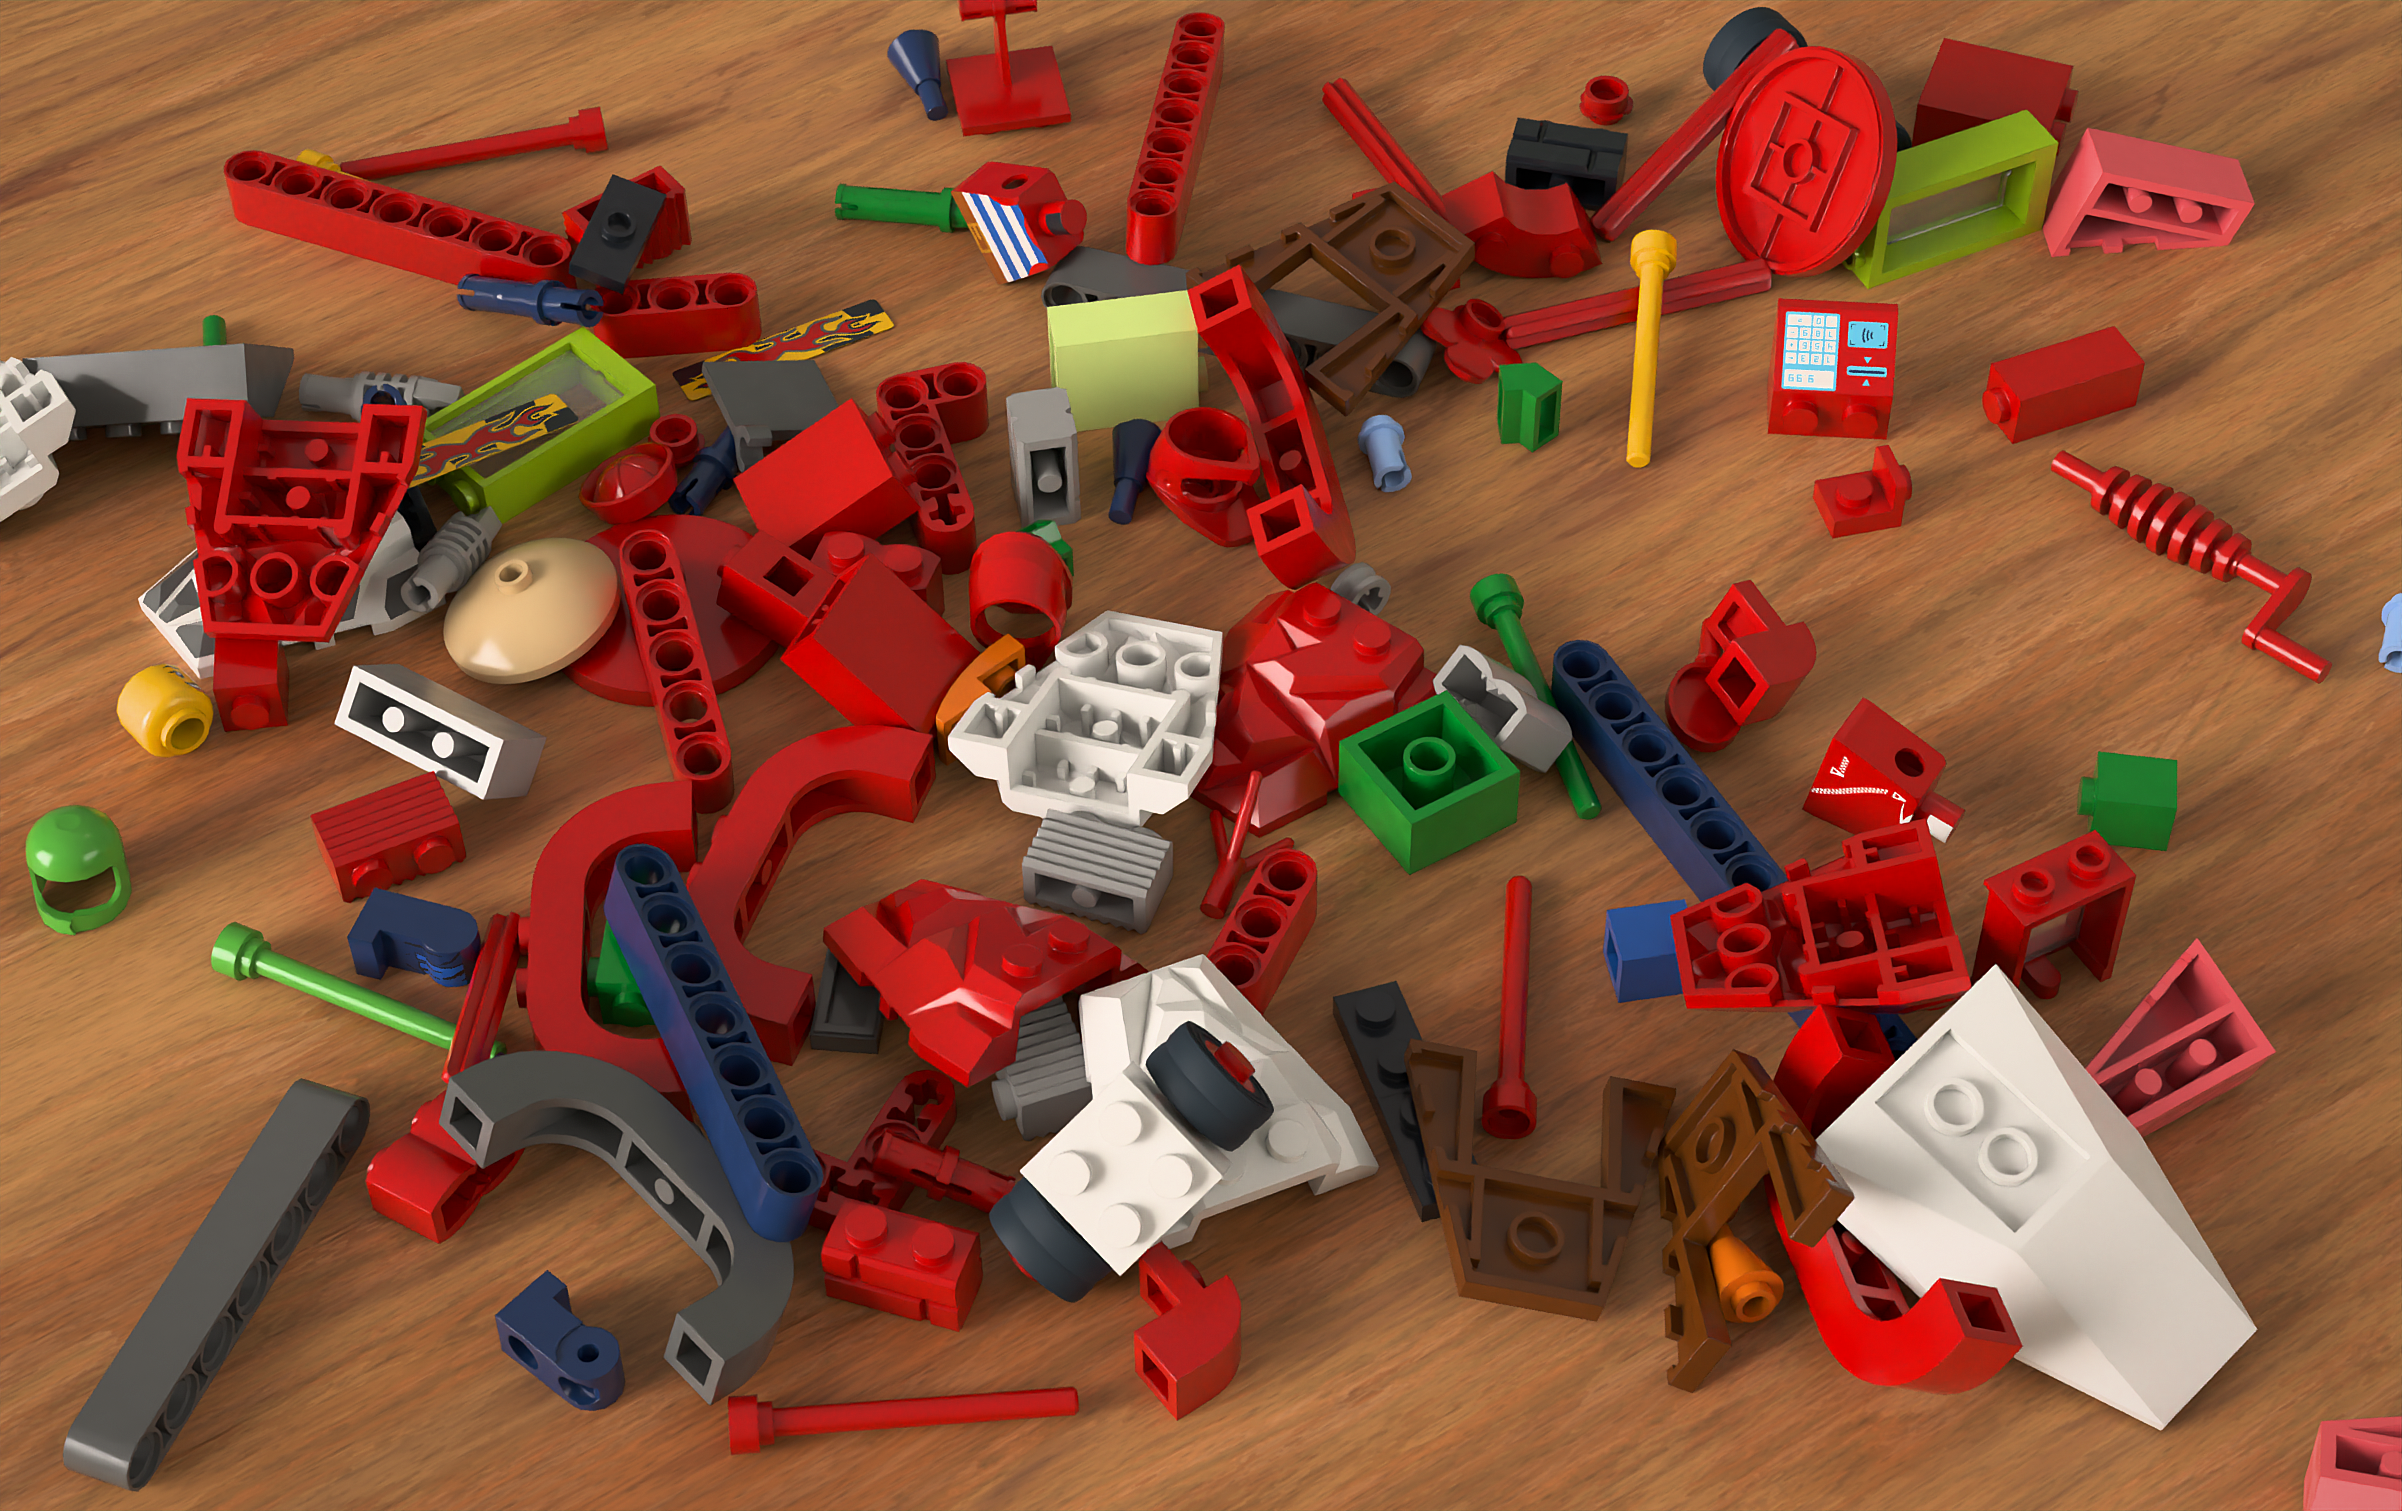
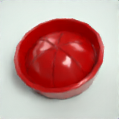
[578,442,678,525]

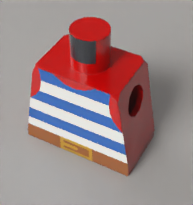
[951,161,1087,285]

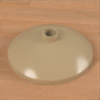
[443,538,622,684]

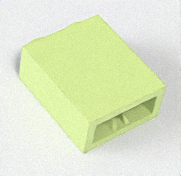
[1047,290,1208,432]

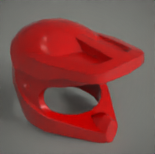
[1146,407,1262,548]
[968,531,1073,672]

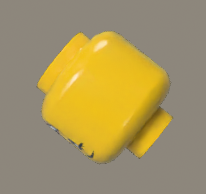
[117,664,214,758]

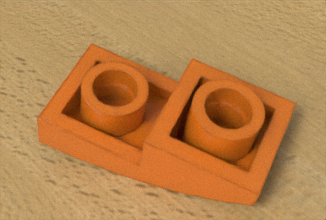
[936,633,1026,766]

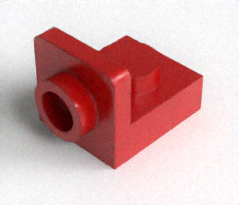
[1813,445,1912,539]

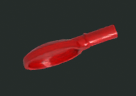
[1664,617,1741,752]

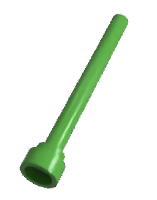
[211,922,507,1059]

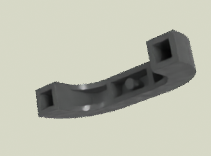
[439,1051,794,1406]

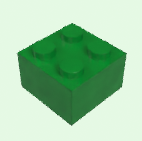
[1338,690,1520,875]

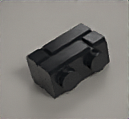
[1505,118,1628,211]

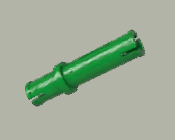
[835,183,969,233]

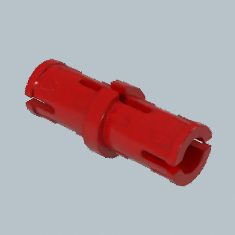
[870,1127,1016,1214]

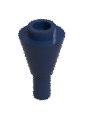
[887,29,948,121]
[1108,419,1161,524]

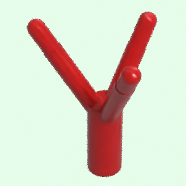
[1200,770,1294,919]

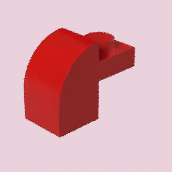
[1705,579,1817,727]
[1134,1241,1241,1421]

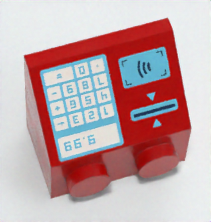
[1767,298,1898,440]

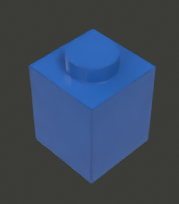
[1603,899,1688,1003]

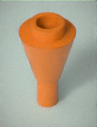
[1707,1223,1784,1323]

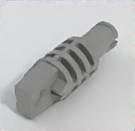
[299,371,465,423]
[401,506,502,612]

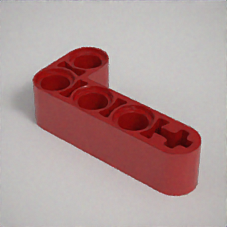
[876,362,989,575]

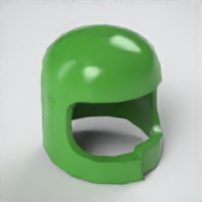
[26,805,132,936]

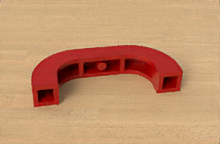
[1187,265,1356,590]
[686,725,936,1066]
[516,780,699,1123]
[1763,1003,2023,1395]

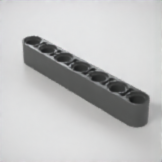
[1041,246,1437,398]
[63,1078,370,1491]

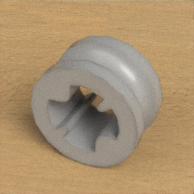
[1330,562,1391,615]

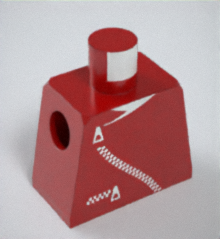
[1802,697,1966,844]

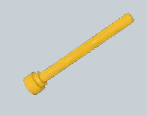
[1626,230,1677,468]

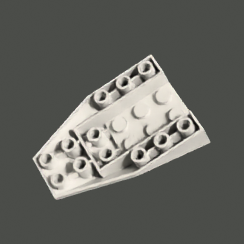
[1816,964,2257,1430]

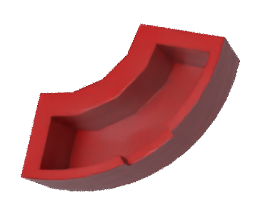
[1442,171,1602,278]

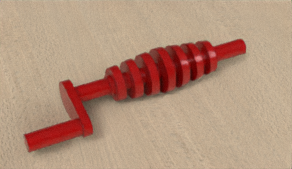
[2051,450,2332,684]

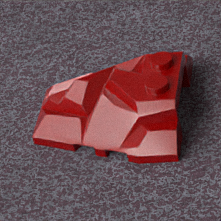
[177,398,428,643]
[1190,582,1437,838]
[1670,818,1971,1015]
[823,879,1149,1088]

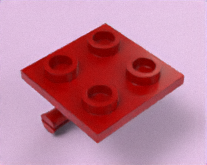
[946,0,1071,137]

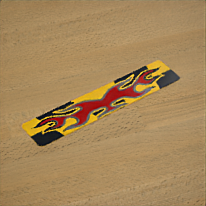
[673,299,894,401]
[408,394,579,489]

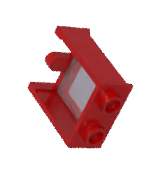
[1969,830,2137,999]

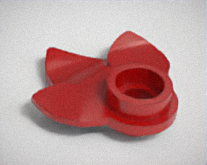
[1420,298,1523,384]

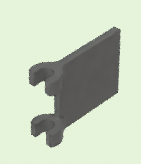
[701,360,839,472]

